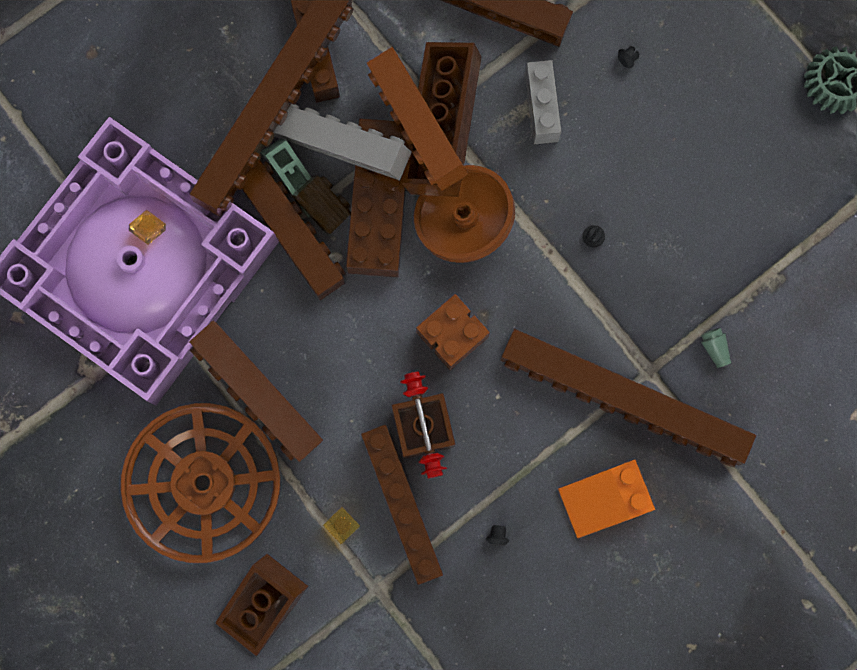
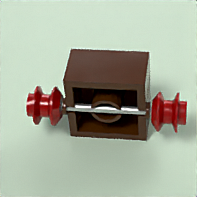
[392,372,455,479]

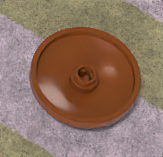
[414,165,515,263]

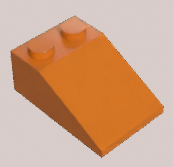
[558,460,655,538]

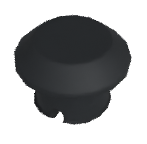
[618,46,640,68]
[583,225,605,247]
[486,525,510,545]

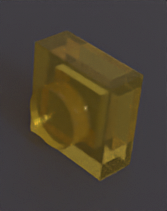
[129,210,166,245]
[323,507,360,545]

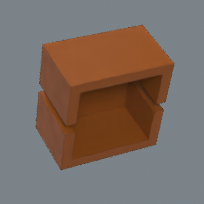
[416,294,490,371]

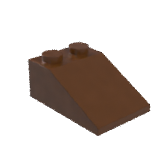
[216,554,308,656]

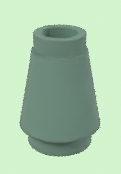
[701,328,731,368]

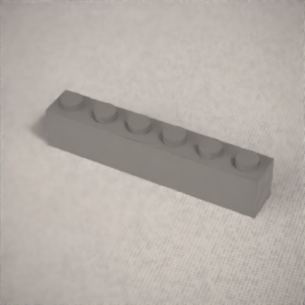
[273,104,412,180]

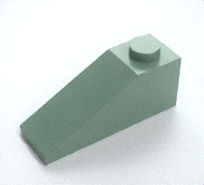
[261,138,311,218]

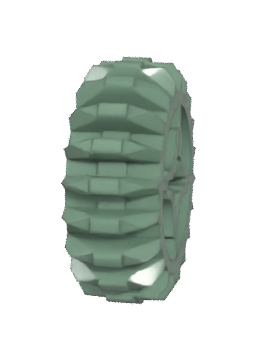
[804,46,857,115]

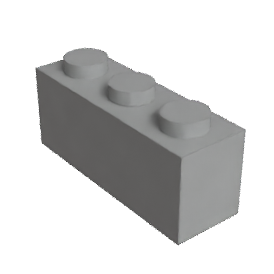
[525,60,561,144]

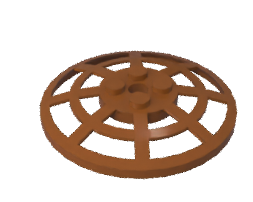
[121,403,281,563]

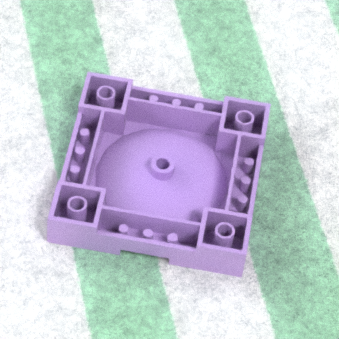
[0,117,279,405]

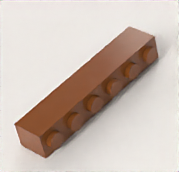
[367,47,469,191]

